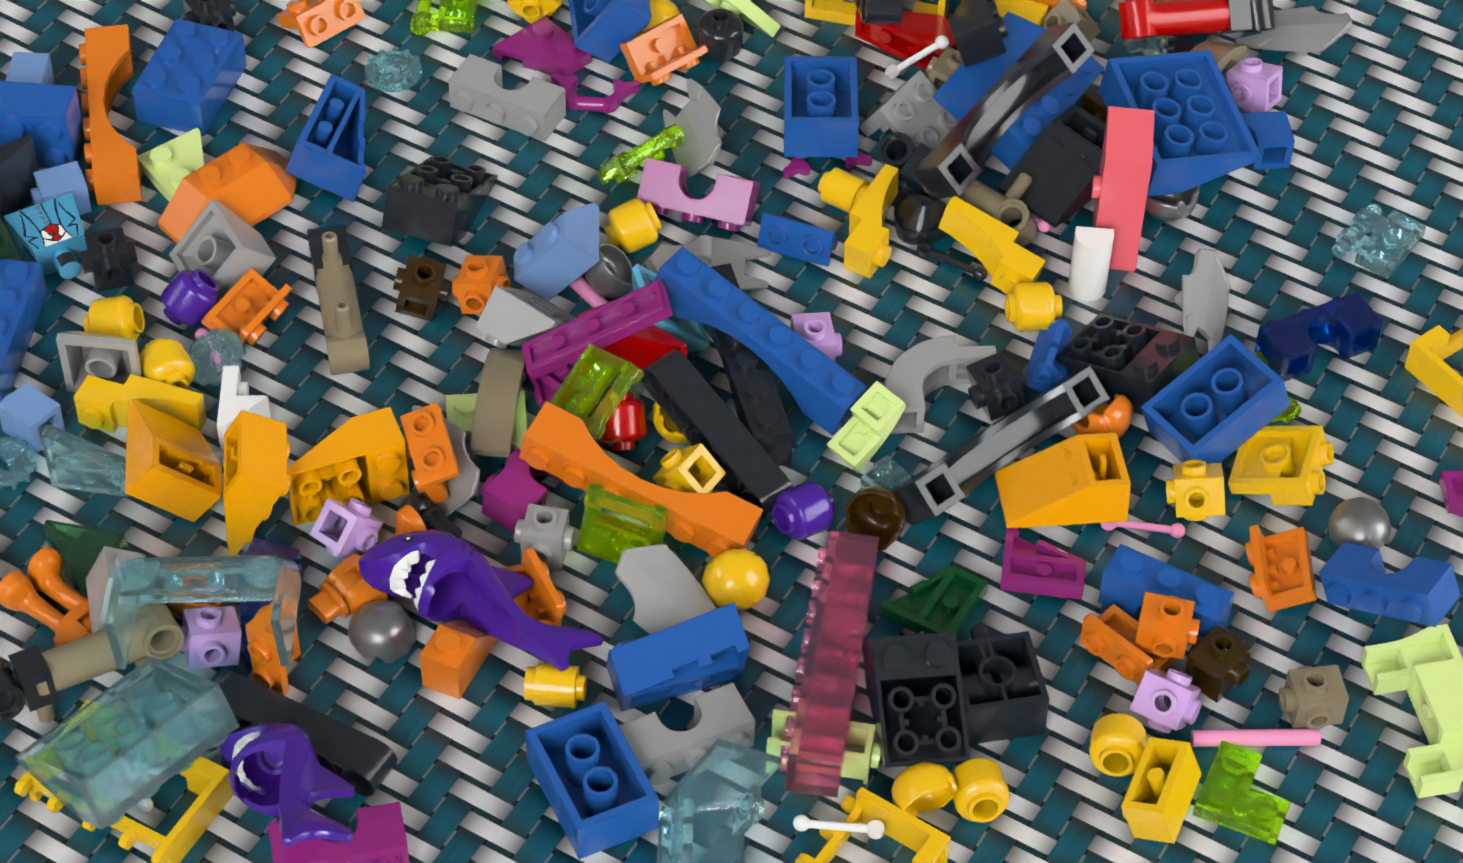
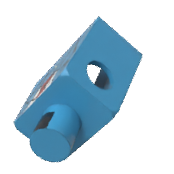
[3,192,87,279]

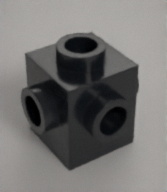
[181,0,236,32]
[80,227,138,293]
[966,351,1028,421]

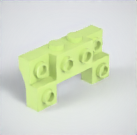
[1361,624,1463,799]

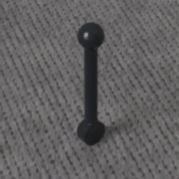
[917,242,988,281]

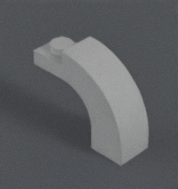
[884,335,997,434]

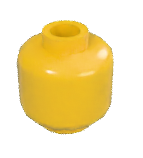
[604,198,662,254]
[1005,282,1063,332]
[83,295,145,341]
[139,338,196,389]
[1089,713,1147,777]
[952,758,1010,823]

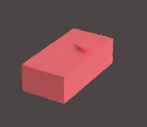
[1091,106,1155,272]

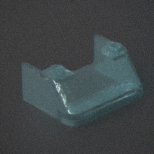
[104,555,301,669]
[657,738,781,863]

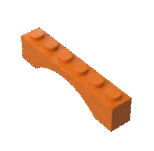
[79,24,143,206]
[519,401,763,558]

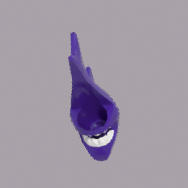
[358,530,603,671]
[220,722,355,846]

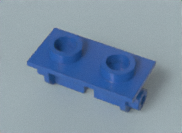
[757,212,838,267]
[1024,319,1073,392]

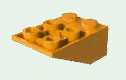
[125,398,222,522]
[287,407,410,526]
[223,410,291,558]
[994,433,1131,528]

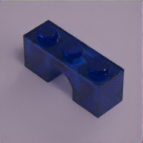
[1254,292,1383,382]

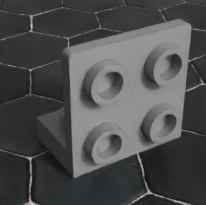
[859,70,958,149]

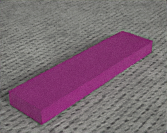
[521,279,673,380]

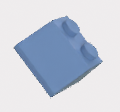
[513,203,599,300]

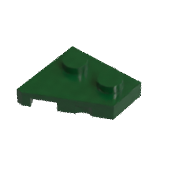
[878,565,988,637]

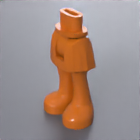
[307,505,426,624]
[0,546,92,647]

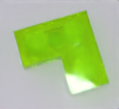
[1193,741,1291,845]

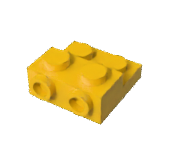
[1228,425,1334,506]

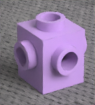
[1224,57,1283,112]
[790,312,842,362]
[309,498,384,560]
[179,606,242,669]
[1129,668,1202,733]

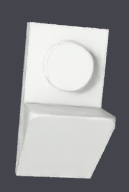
[217,366,271,452]

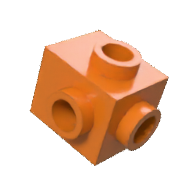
[452,255,510,315]
[1135,592,1200,660]

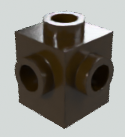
[393,255,451,321]
[1184,625,1252,703]

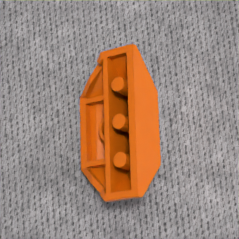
[158,142,299,243]

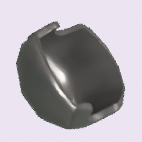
[1145,186,1199,222]
[585,242,632,299]
[1328,497,1391,549]
[347,600,416,664]

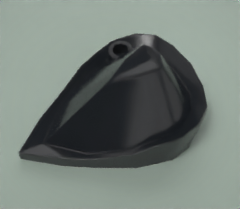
[894,186,949,245]

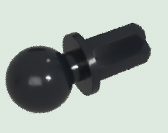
[400,493,463,538]

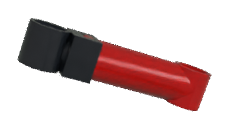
[1118,0,1275,40]

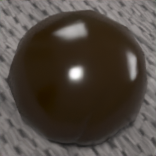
[844,485,906,552]

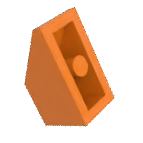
[419,619,498,700]

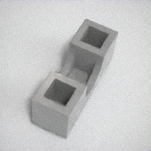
[448,54,566,141]
[618,683,755,785]

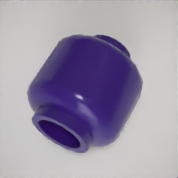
[161,269,219,326]
[772,482,835,540]

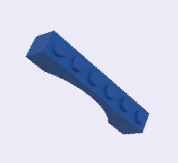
[655,246,867,436]

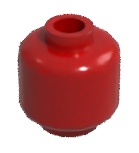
[594,392,647,451]

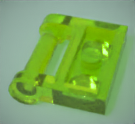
[410,0,478,36]
[596,124,685,186]
[550,344,644,440]
[577,483,669,564]

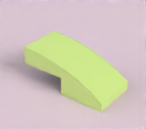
[827,381,906,473]

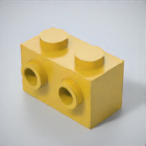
[1121,737,1202,844]

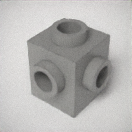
[514,503,576,571]

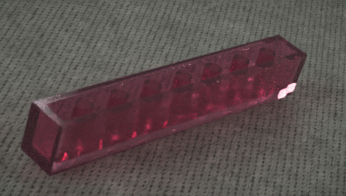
[778,531,879,798]

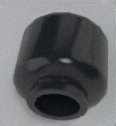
[697,9,743,62]

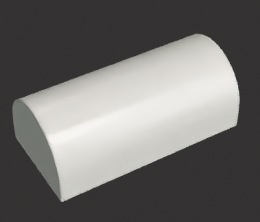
[1068,226,1114,301]

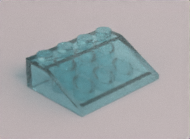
[15,657,239,830]

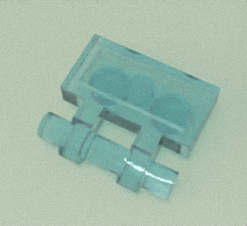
[1332,203,1427,279]

